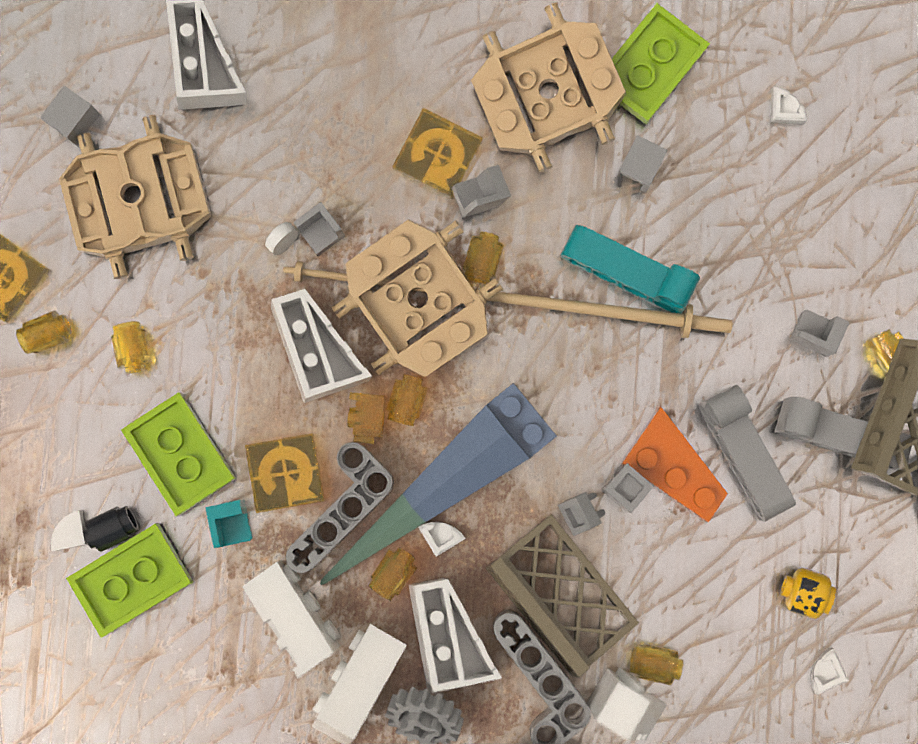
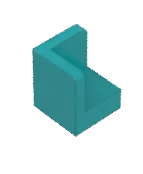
[205,500,253,549]

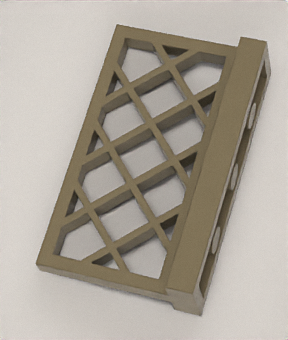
[851,338,918,497]
[486,514,639,677]

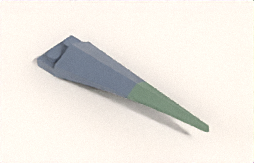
[320,383,557,585]

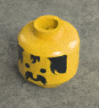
[780,568,836,619]

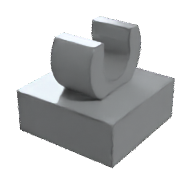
[558,492,606,536]

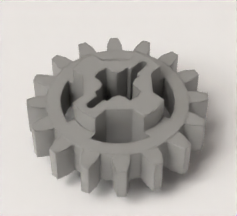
[385,687,464,744]

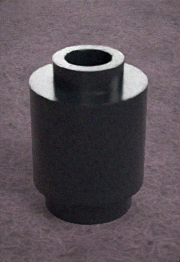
[83,506,139,552]

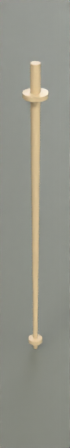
[283,261,732,338]

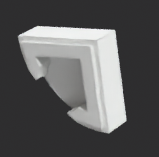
[771,87,807,124]
[51,510,87,551]
[418,522,466,557]
[811,647,849,695]

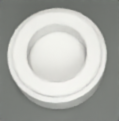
[265,222,299,255]

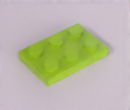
[612,3,710,124]
[121,392,237,517]
[66,523,193,638]

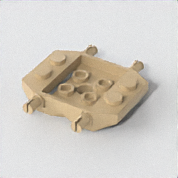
[471,2,626,172]
[59,115,211,279]
[331,219,504,377]

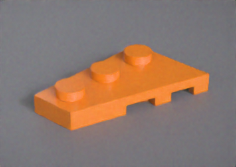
[621,407,728,522]

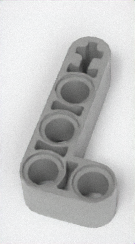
[699,385,796,522]
[775,396,912,470]
[286,442,394,573]
[493,610,591,744]

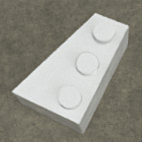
[166,0,246,110]
[271,289,372,403]
[242,560,340,678]
[408,578,502,693]
[312,624,407,744]
[587,667,667,741]

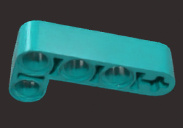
[560,225,700,314]

